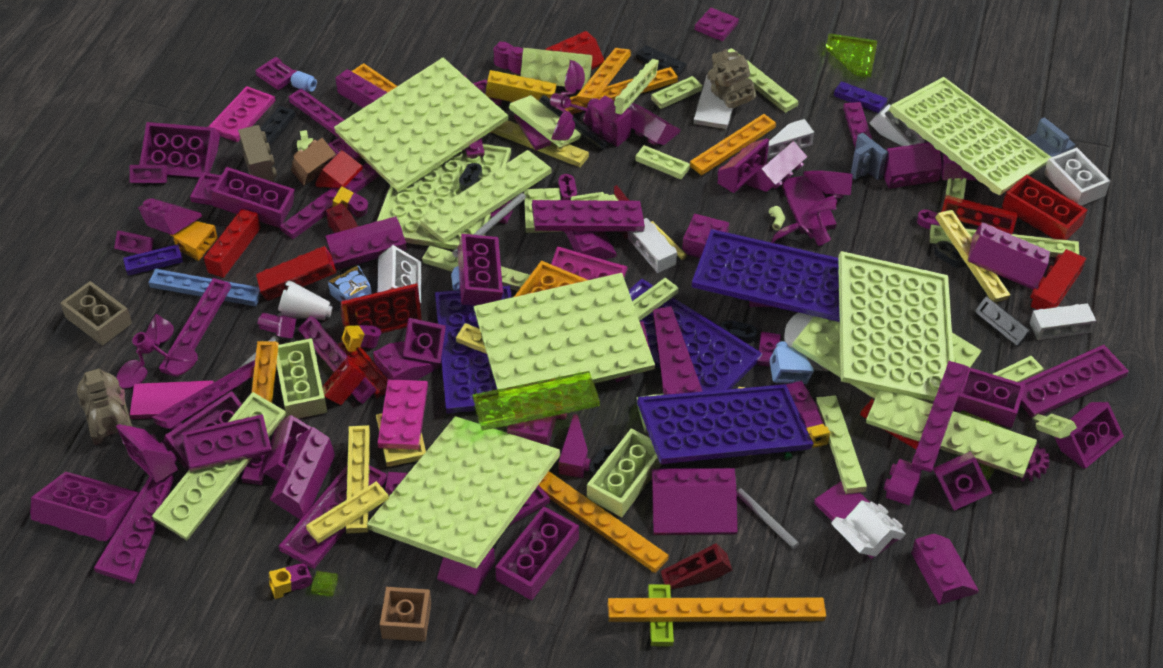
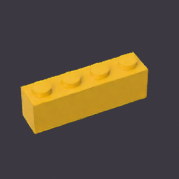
[485,70,556,102]

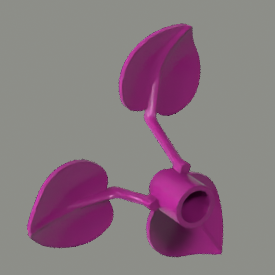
[550,60,599,141]
[771,195,837,246]
[117,314,198,389]

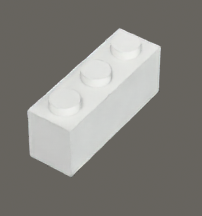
[628,218,677,273]
[1030,303,1096,340]

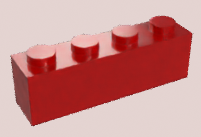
[941,195,1017,234]
[204,209,261,278]
[256,246,336,301]
[1030,249,1087,310]

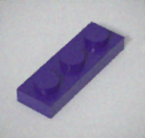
[834,81,888,113]
[123,244,183,275]

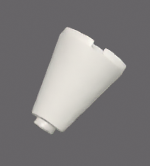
[278,281,333,320]

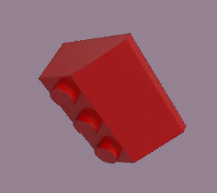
[545,31,605,70]

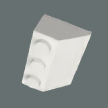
[378,245,421,304]

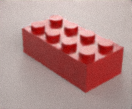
[1002,174,1087,240]

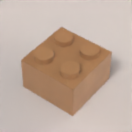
[291,138,336,186]
[380,587,431,641]

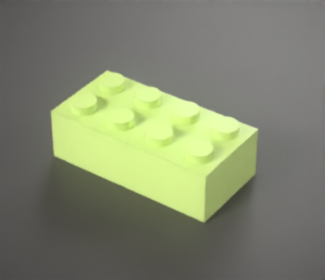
[521,48,592,89]
[277,338,327,419]
[587,428,662,517]

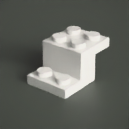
[831,501,906,557]

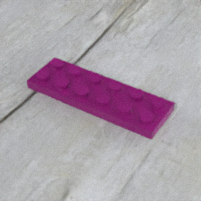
[532,200,645,231]
[1019,345,1129,419]
[279,464,387,569]

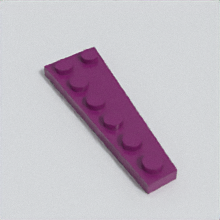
[653,306,703,395]
[152,360,255,429]
[94,473,174,584]

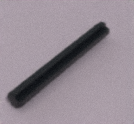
[539,95,607,150]

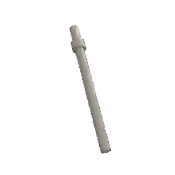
[452,193,526,258]

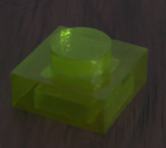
[311,571,338,596]

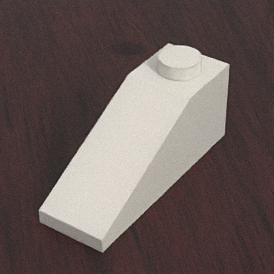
[869,104,924,146]
[767,119,814,158]

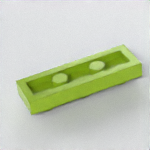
[648,584,674,646]

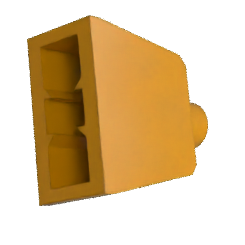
[170,221,218,261]

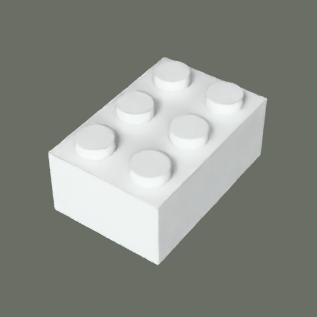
[1044,148,1110,206]

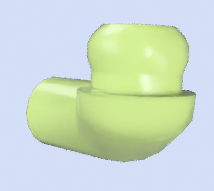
[769,206,785,230]

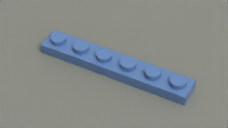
[149,269,262,306]

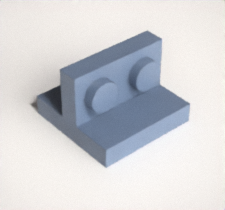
[1027,117,1075,157]
[851,132,888,180]

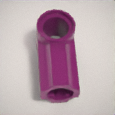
[257,313,296,338]

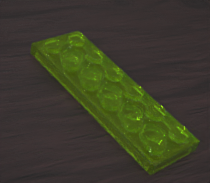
[472,371,600,431]

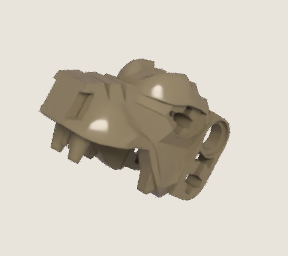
[707,49,756,108]
[77,369,133,445]

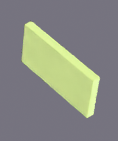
[509,95,582,148]

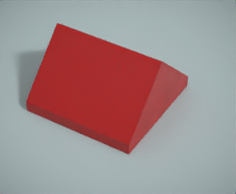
[315,150,363,188]
[322,357,366,405]

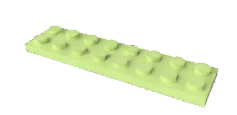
[420,150,552,244]
[866,390,1037,478]
[152,392,286,540]

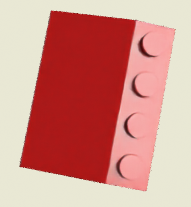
[341,283,422,336]

